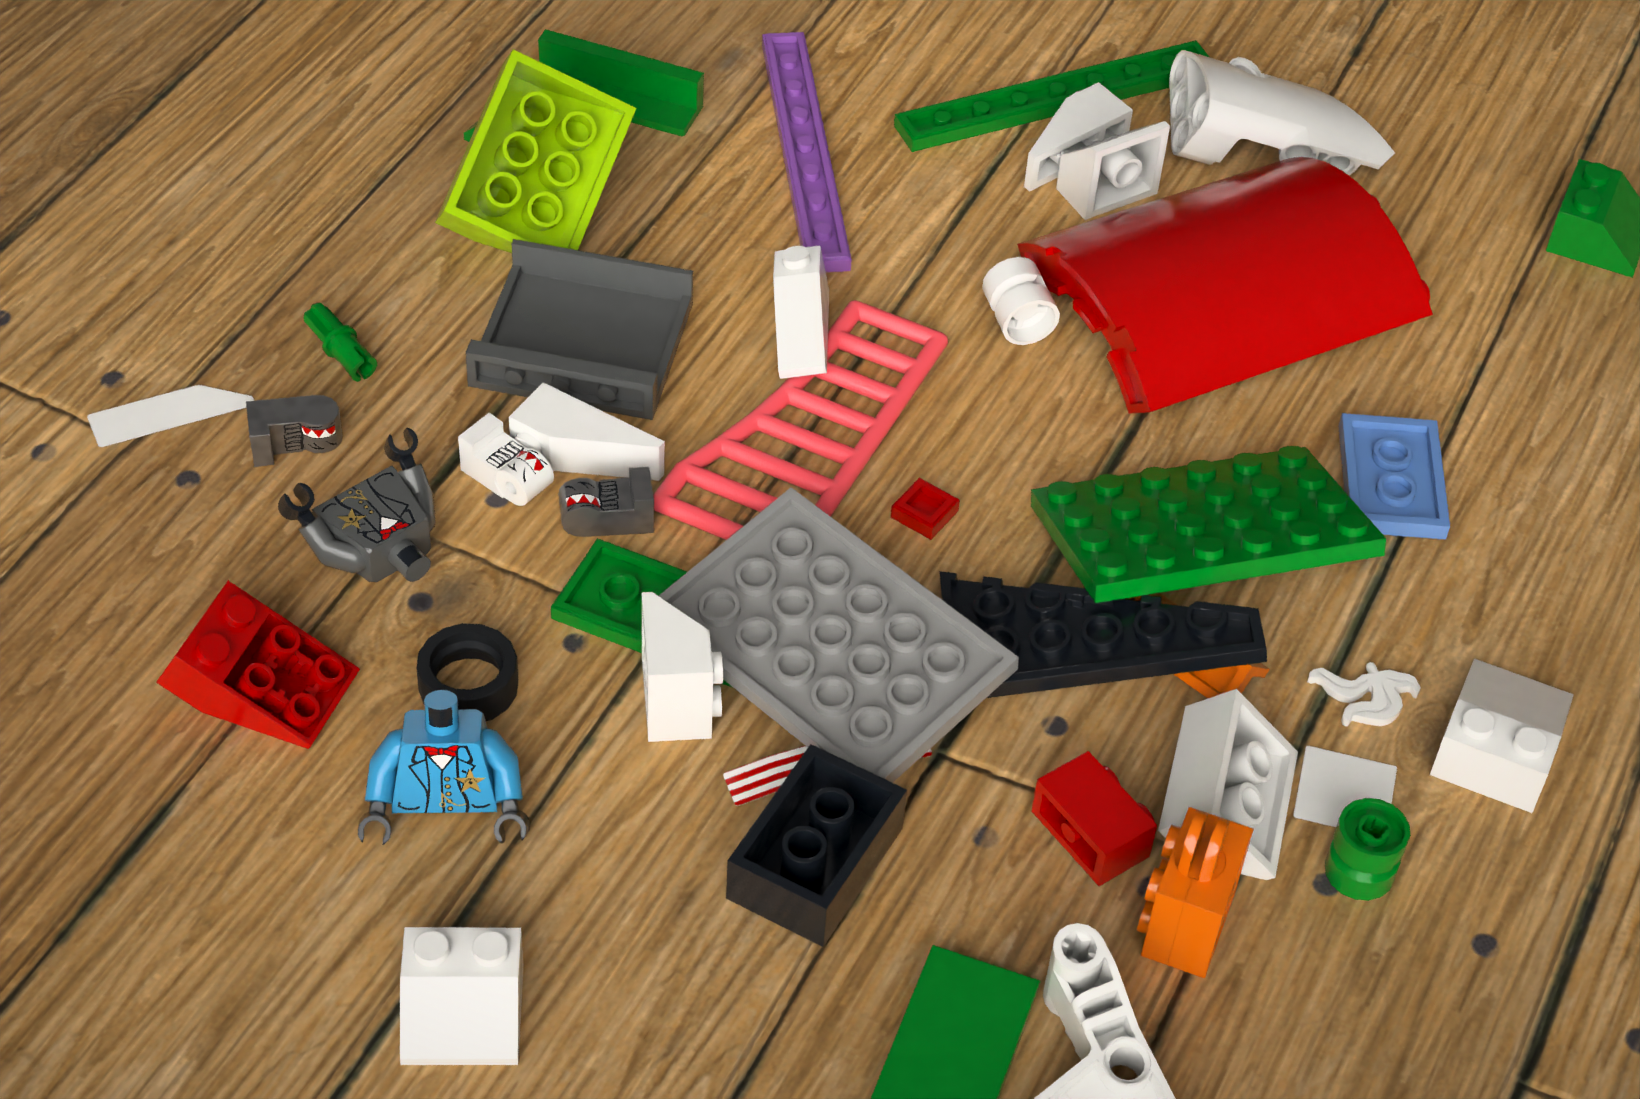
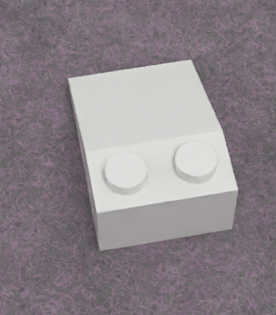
[1430,659,1574,813]

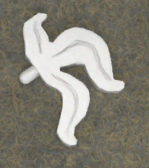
[1307,662,1421,726]

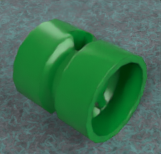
[1325,798,1411,901]

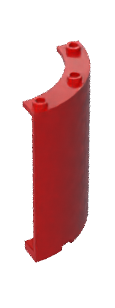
[1017,157,1433,414]

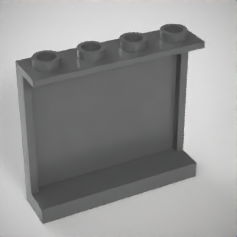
[466,239,693,420]

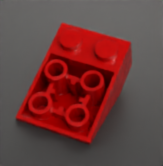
[156,580,360,749]

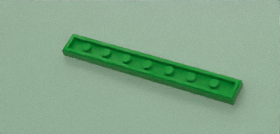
[894,40,1209,152]

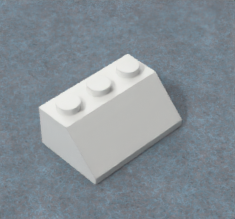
[1158,689,1298,880]

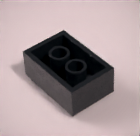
[726,744,907,947]

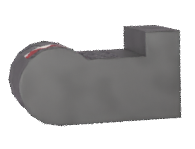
[246,395,342,467]
[558,467,654,537]

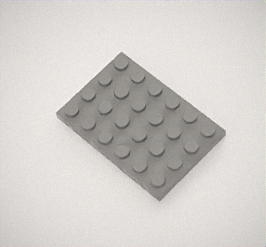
[659,487,1019,783]

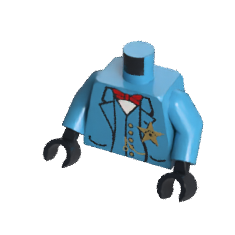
[358,690,530,845]

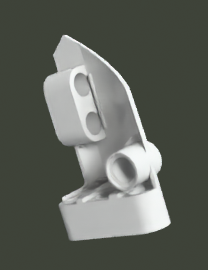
[1169,50,1395,176]

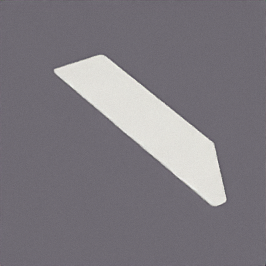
[87,385,254,447]

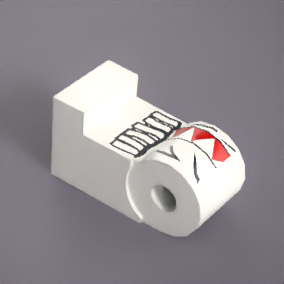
[458,413,554,506]

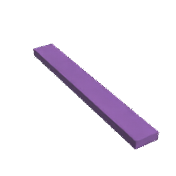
[762,32,852,273]

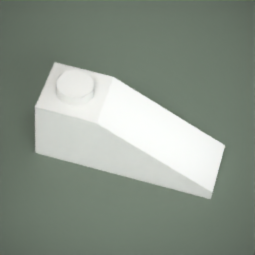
[1024,82,1133,192]
[773,245,829,379]
[509,382,665,481]

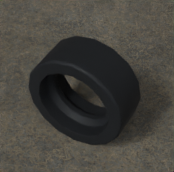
[416,623,519,721]

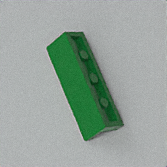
[538,29,704,136]

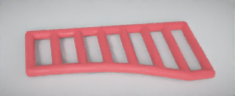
[653,300,948,540]

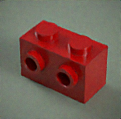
[1032,751,1157,886]

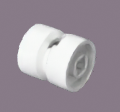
[982,257,1060,345]

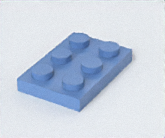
[1338,413,1450,540]

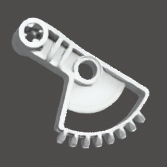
[1034,923,1176,1099]

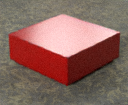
[891,477,960,540]

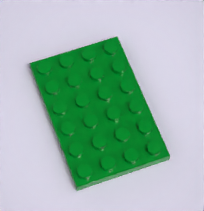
[1031,446,1386,603]

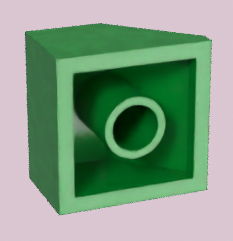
[1546,159,1640,278]

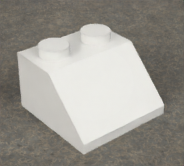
[1056,121,1170,220]
[642,592,723,742]
[400,927,523,1065]

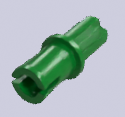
[303,302,377,382]

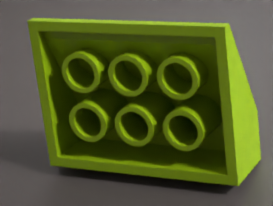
[435,49,637,253]

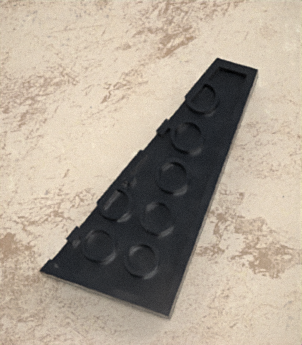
[939,571,1267,698]

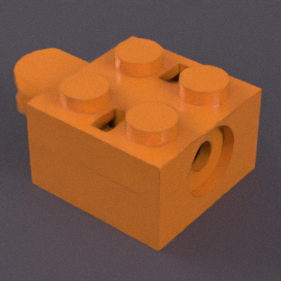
[1137,807,1254,978]

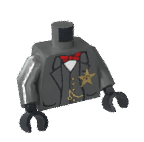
[278,428,436,582]

